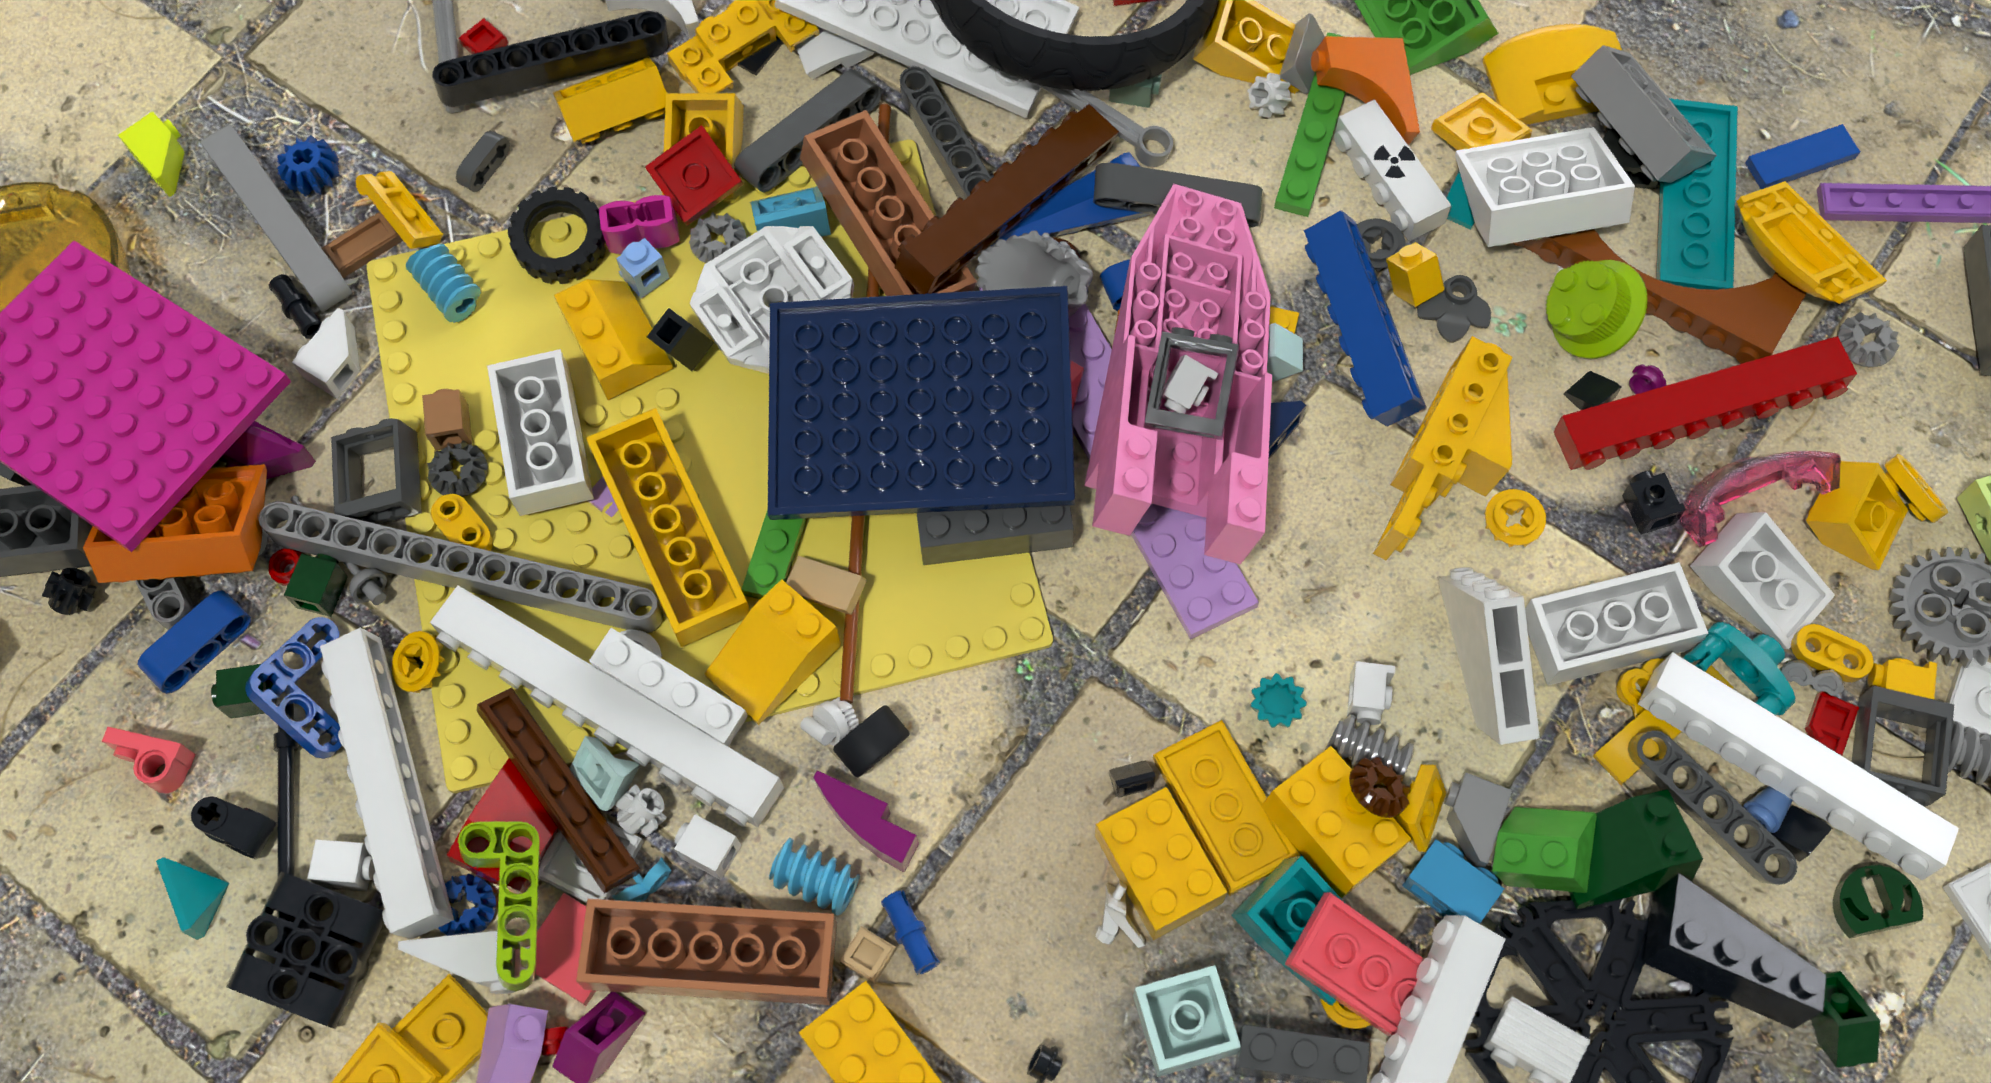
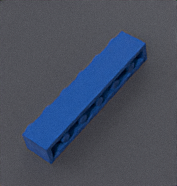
[1304,210,1426,427]

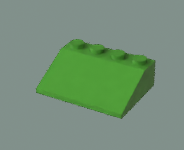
[1354,0,1499,75]

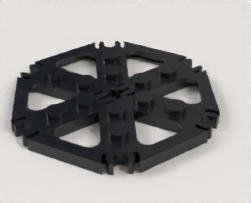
[1462,899,1734,1083]

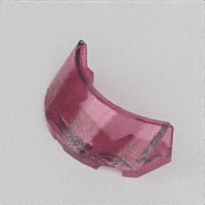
[1680,451,1841,547]

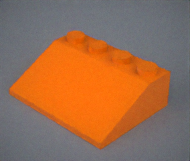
[83,464,267,583]

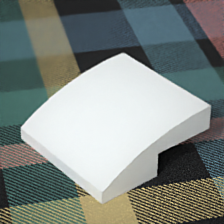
[795,26,876,80]

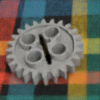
[1889,547,1991,668]

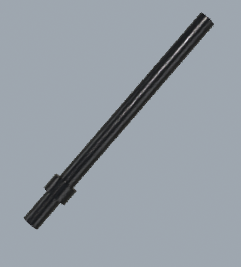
[273,703,298,936]

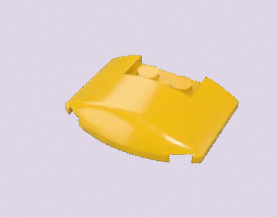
[1482,24,1622,125]
[1736,181,1887,304]

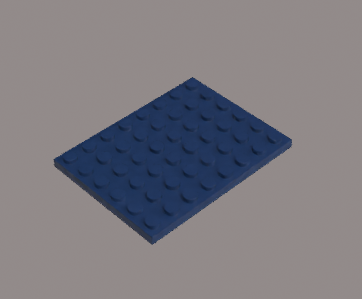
[767,286,1076,520]

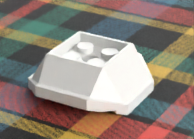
[689,226,854,374]

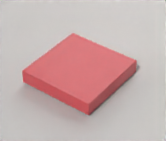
[535,893,596,1006]

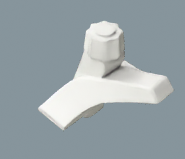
[1095,881,1145,948]

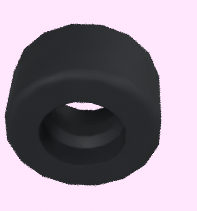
[833,705,910,777]

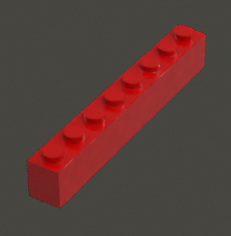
[1553,336,1857,470]

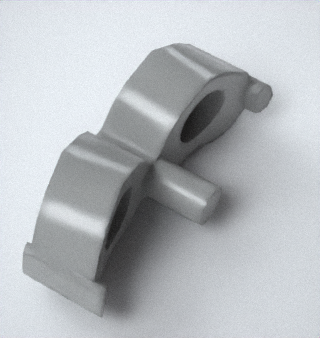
[1781,660,1845,696]

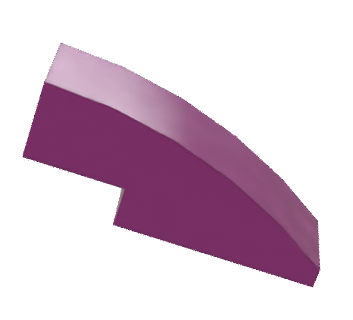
[813,770,919,873]

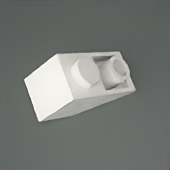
[292,308,360,399]

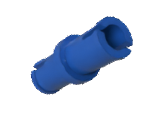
[881,891,940,975]

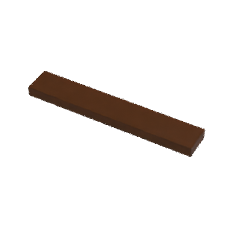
[477,687,640,894]

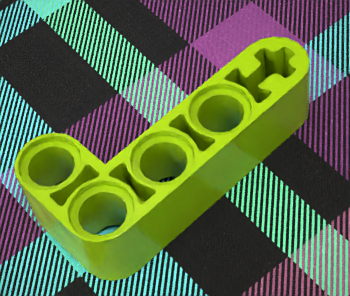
[458,822,540,991]

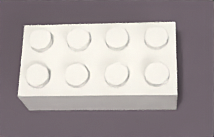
[487,349,594,516]
[1525,562,1708,686]

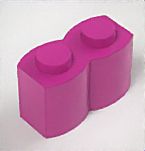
[599,195,680,254]

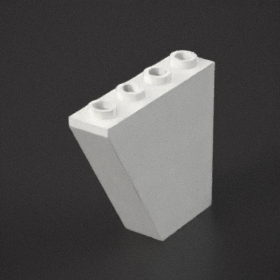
[1438,567,1540,745]

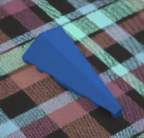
[991,152,1150,246]

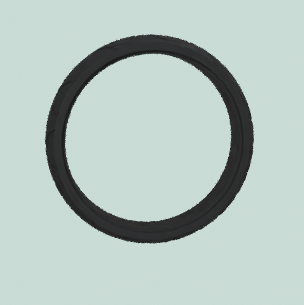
[931,0,1219,91]

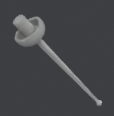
[291,496,387,605]

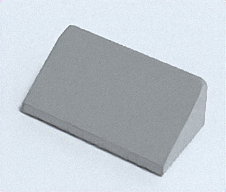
[1280,13,1325,94]

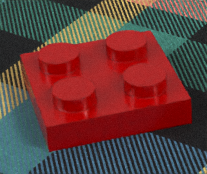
[645,125,745,226]

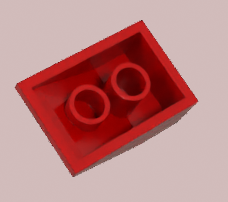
[447,758,559,894]

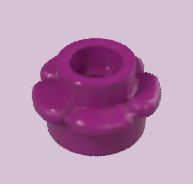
[1629,364,1667,394]

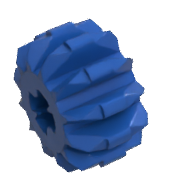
[277,135,340,197]

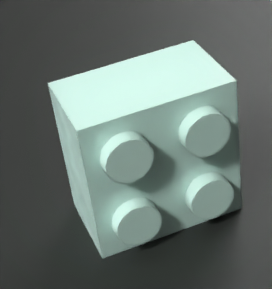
[1133,965,1241,1077]

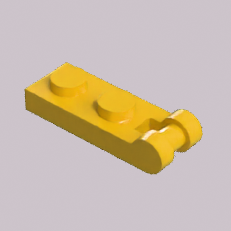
[356,171,443,249]

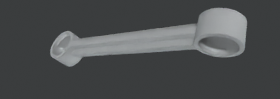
[1003,71,1173,167]

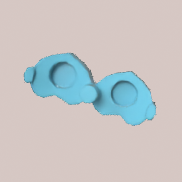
[611,857,672,902]

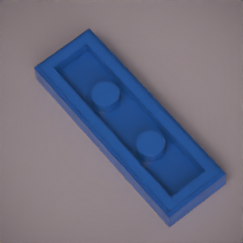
[1745,124,1860,189]

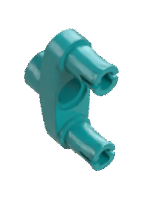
[1684,622,1795,715]

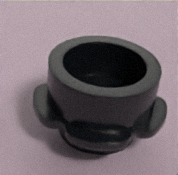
[1027,1043,1063,1083]

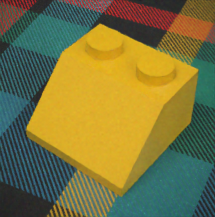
[1806,461,1908,570]

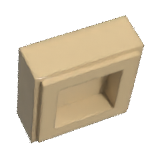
[840,926,896,984]

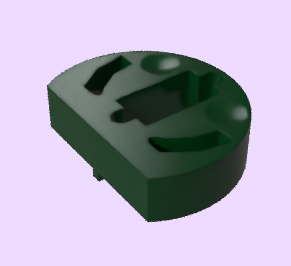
[1833,865,1923,938]

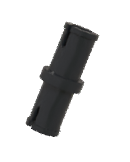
[269,274,322,339]

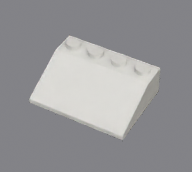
[1455,127,1635,247]

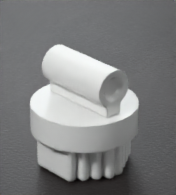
[800,697,859,746]

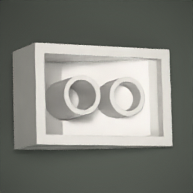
[1690,512,1835,649]

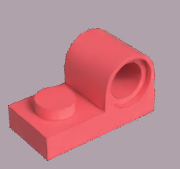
[102,727,196,793]

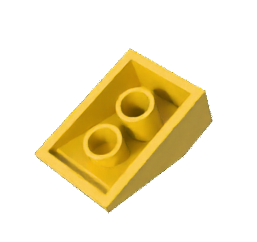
[1193,0,1299,94]
[662,93,744,199]
[704,580,841,725]

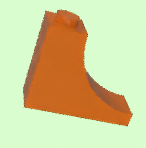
[1311,36,1420,145]

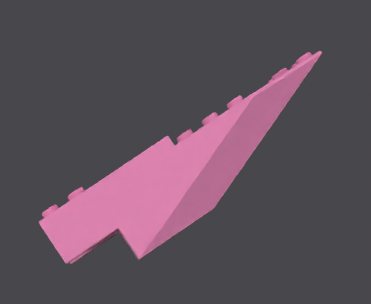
[1084,184,1272,564]

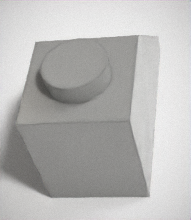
[1444,773,1512,868]

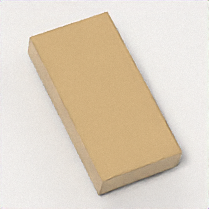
[786,556,867,615]

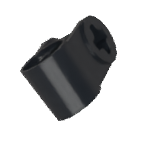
[191,796,277,860]

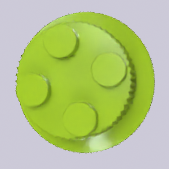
[1546,260,1647,359]

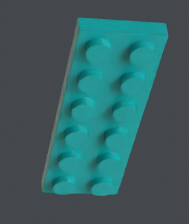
[1656,98,1738,290]

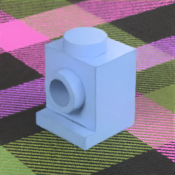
[616,238,669,299]

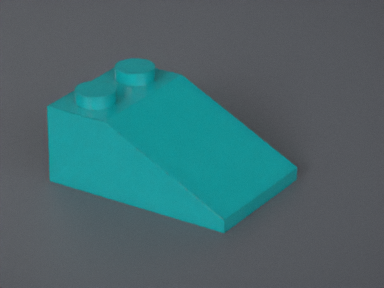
[1231,856,1345,1005]

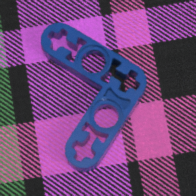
[245,617,342,759]

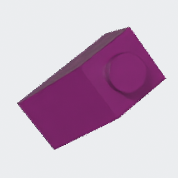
[552,992,645,1083]

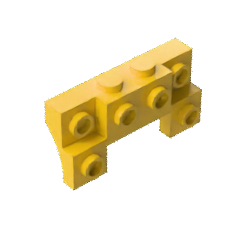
[667,0,819,93]

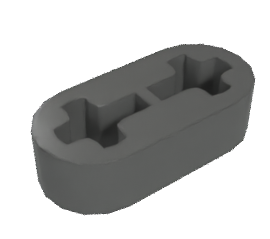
[456,130,510,192]

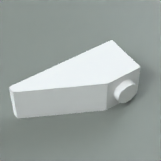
[398,929,530,994]

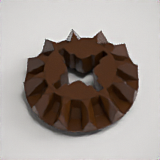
[1349,757,1410,818]

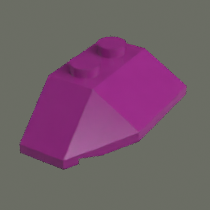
[219,421,316,480]

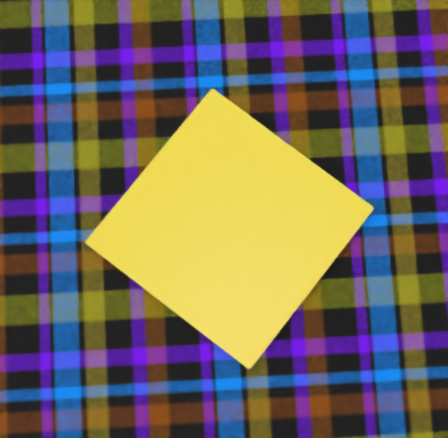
[366,139,1053,793]

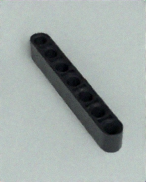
[432,11,669,107]

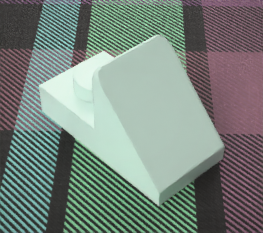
[569,736,640,811]

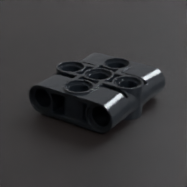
[226,872,384,1029]

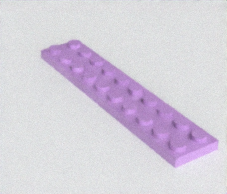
[1069,304,1259,640]

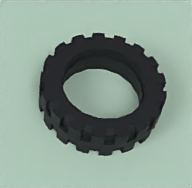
[508,187,606,284]

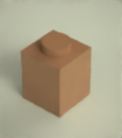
[422,389,472,450]

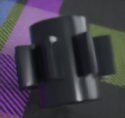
[42,568,96,615]

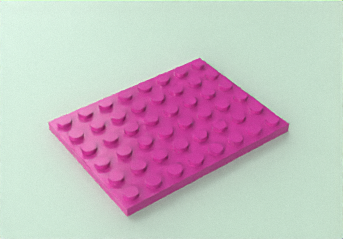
[0,240,291,552]

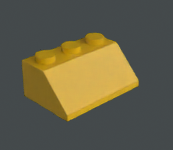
[552,57,667,143]
[554,279,673,400]

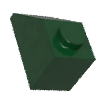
[1811,971,1880,1068]

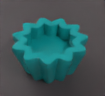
[1250,673,1307,728]

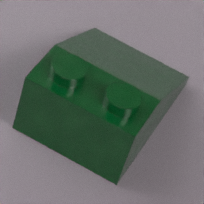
[1569,789,1703,909]

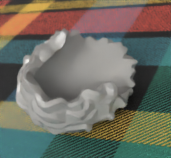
[975,230,1093,317]

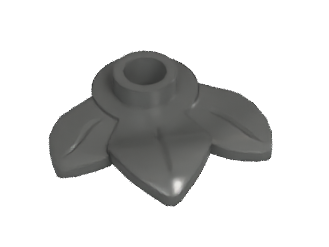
[1417,275,1491,343]

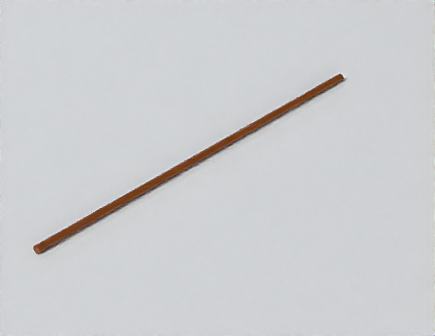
[840,104,891,704]

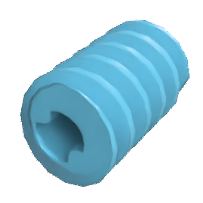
[406,244,481,323]
[769,838,860,916]

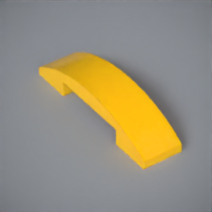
[1593,665,1734,785]

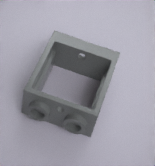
[1145,327,1239,440]
[331,418,422,524]
[1852,685,1955,807]

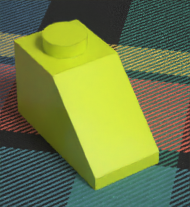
[118,111,185,198]

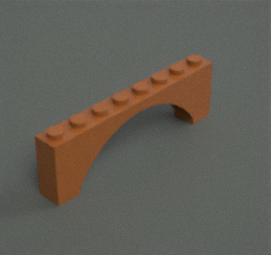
[1512,229,1807,364]

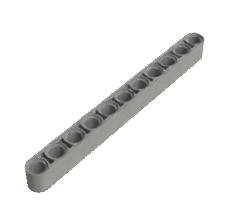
[259,501,663,633]

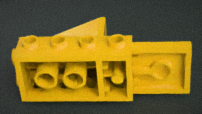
[1373,336,1513,560]

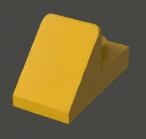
[1393,765,1447,852]

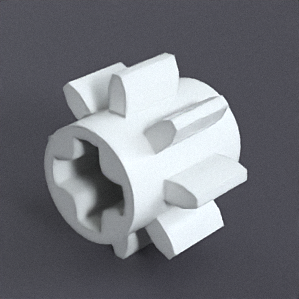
[1247,73,1292,118]
[615,785,667,837]

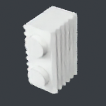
[1484,996,1590,1083]

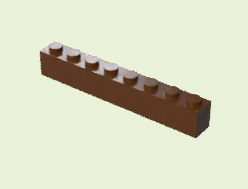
[894,104,1119,294]

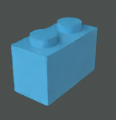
[1402,839,1504,924]

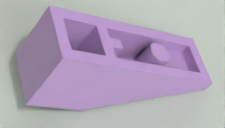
[476,1004,548,1083]

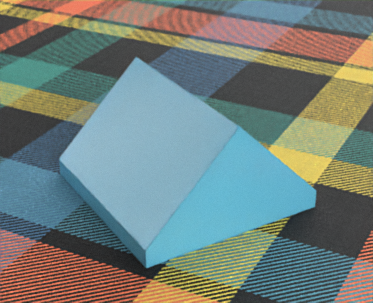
[750,187,831,237]

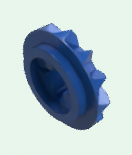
[438,873,496,936]

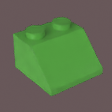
[1492,807,1597,893]

